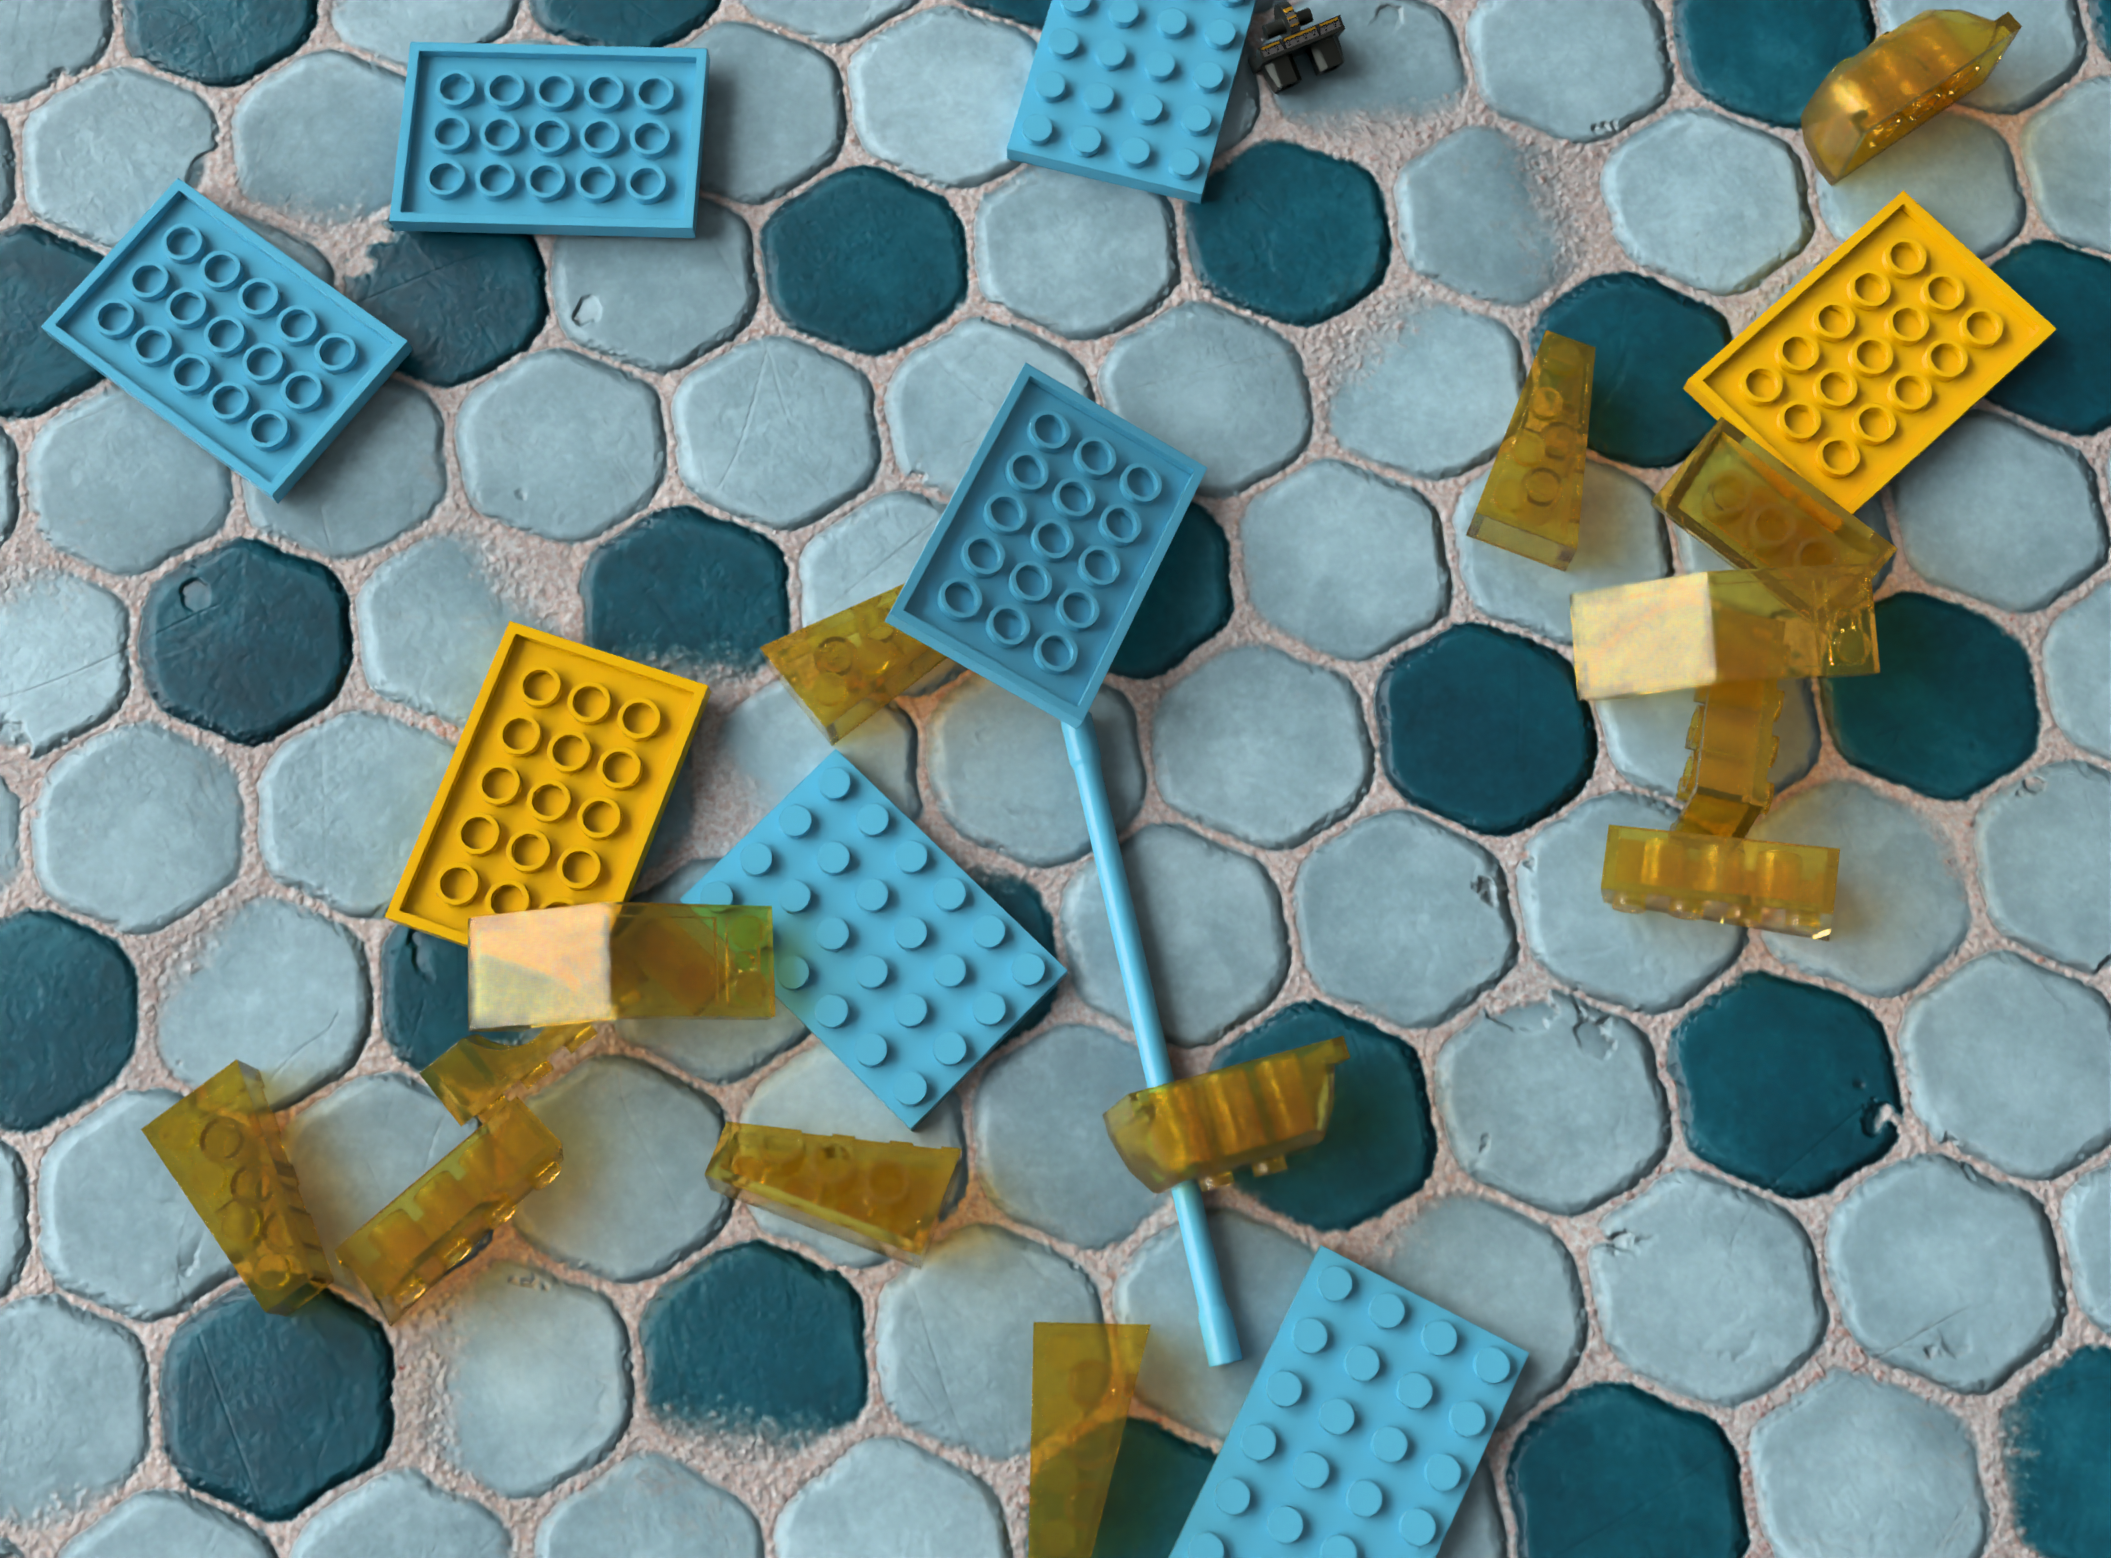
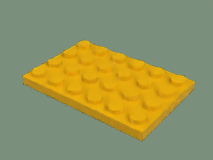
[1683,190,2056,532]
[385,621,711,991]

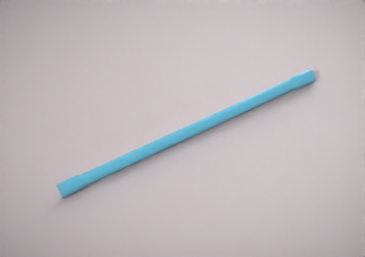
[1060,712,1243,1368]

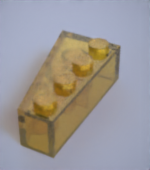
[1466,330,1596,572]
[1667,608,1789,859]
[334,1096,564,1327]

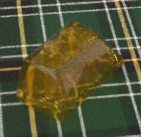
[1800,9,2022,186]
[1650,417,1898,637]
[1102,1036,1350,1194]

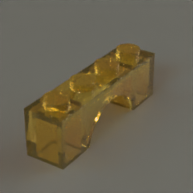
[419,929,649,1127]

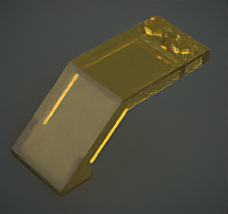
[1569,563,1880,701]
[468,902,776,1032]

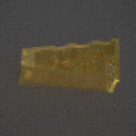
[759,583,948,746]
[1601,825,1840,942]
[141,1059,334,1317]
[704,1121,962,1270]
[1028,1322,1151,1558]

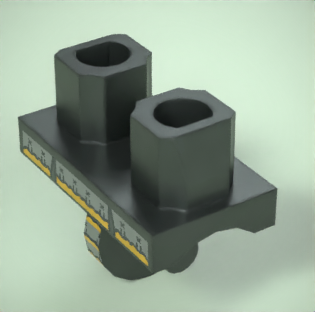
[1248,1,1345,94]

